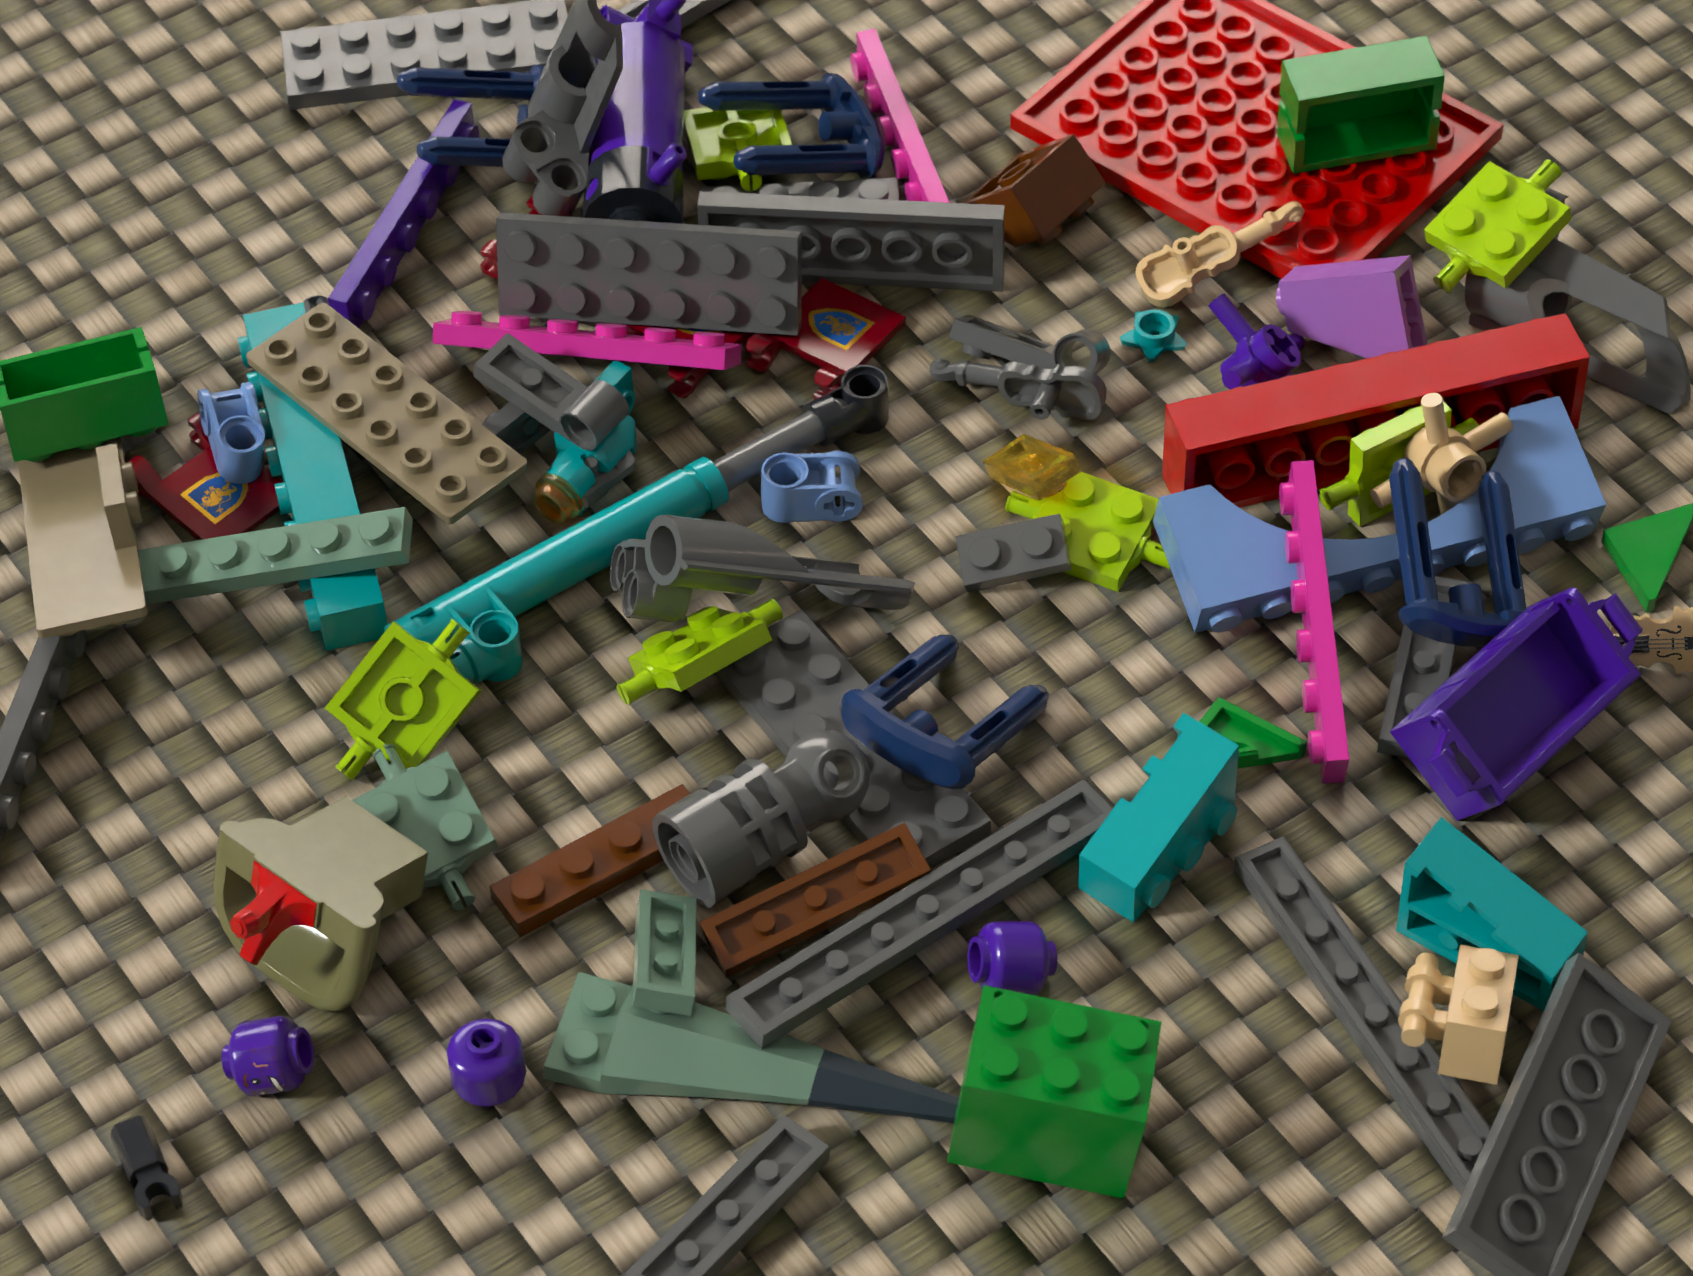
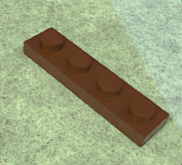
[489,784,691,937]
[699,822,931,978]

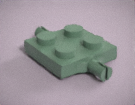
[352,744,499,910]

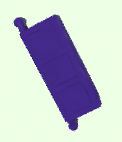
[1390,587,1643,821]

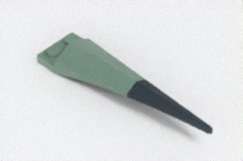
[543,972,959,1124]

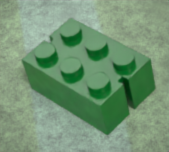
[1277,36,1445,174]
[0,327,169,462]

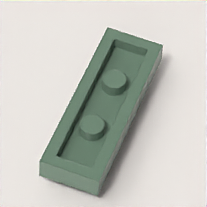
[632,889,696,1016]

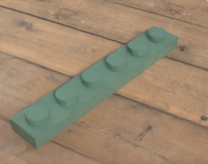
[138,507,413,605]

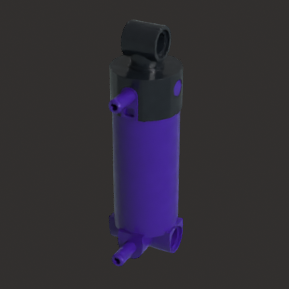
[583,0,693,224]

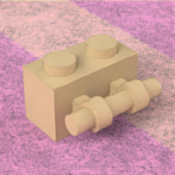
[1398,945,1519,1085]

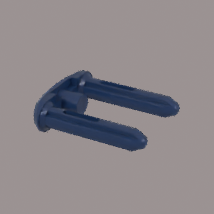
[396,65,544,167]
[698,73,885,179]
[1389,458,1527,647]
[841,634,1049,789]

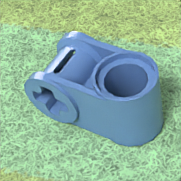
[197,382,265,484]
[761,451,863,523]

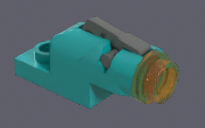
[532,360,638,523]

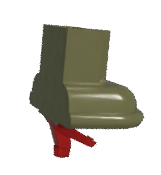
[213,796,428,1011]

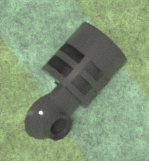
[652,730,870,908]

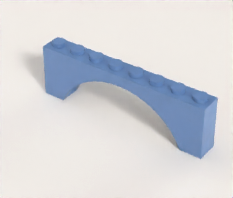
[1153,396,1606,633]

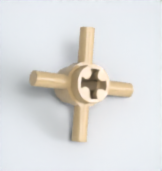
[1370,393,1513,515]

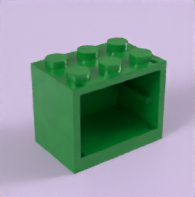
[947,985,1162,1199]

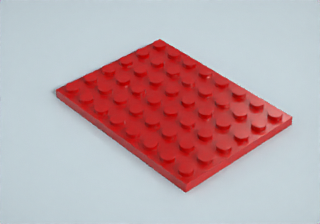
[1010,0,1504,279]

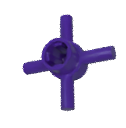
[1208,293,1305,390]

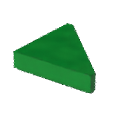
[1602,503,1693,613]
[1199,697,1307,769]

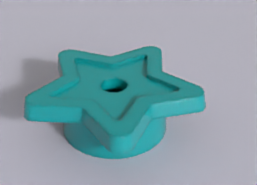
[1120,309,1186,362]

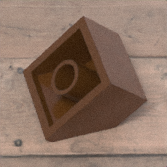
[962,134,1106,247]

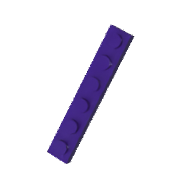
[328,99,479,328]

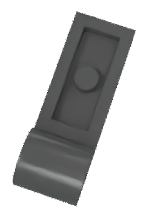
[949,315,1110,374]
[474,333,629,451]

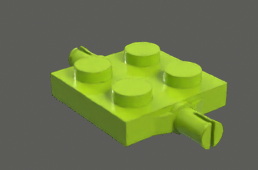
[683,107,792,191]
[1424,159,1572,293]
[1319,402,1479,527]
[1005,466,1171,592]
[616,598,783,705]
[324,618,482,781]

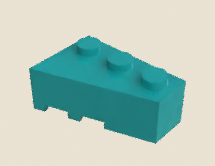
[1078,712,1239,922]
[1396,817,1588,1011]

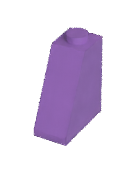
[1276,255,1428,358]

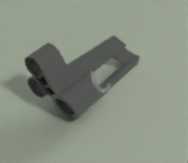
[502,0,623,217]
[1464,177,1691,414]
[610,515,915,622]

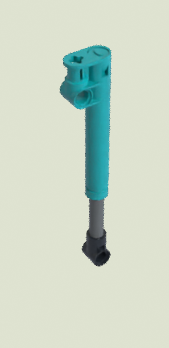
[384,365,889,684]

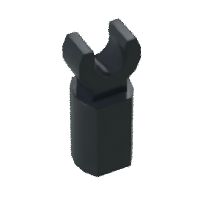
[111,1115,183,1221]

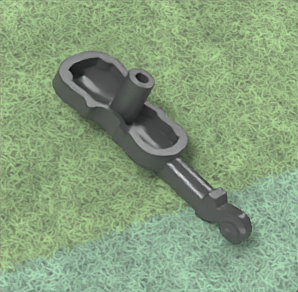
[930,359,1106,421]

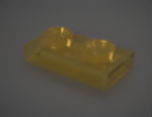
[982,434,1081,500]

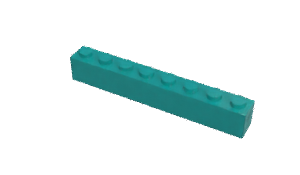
[237,302,387,651]

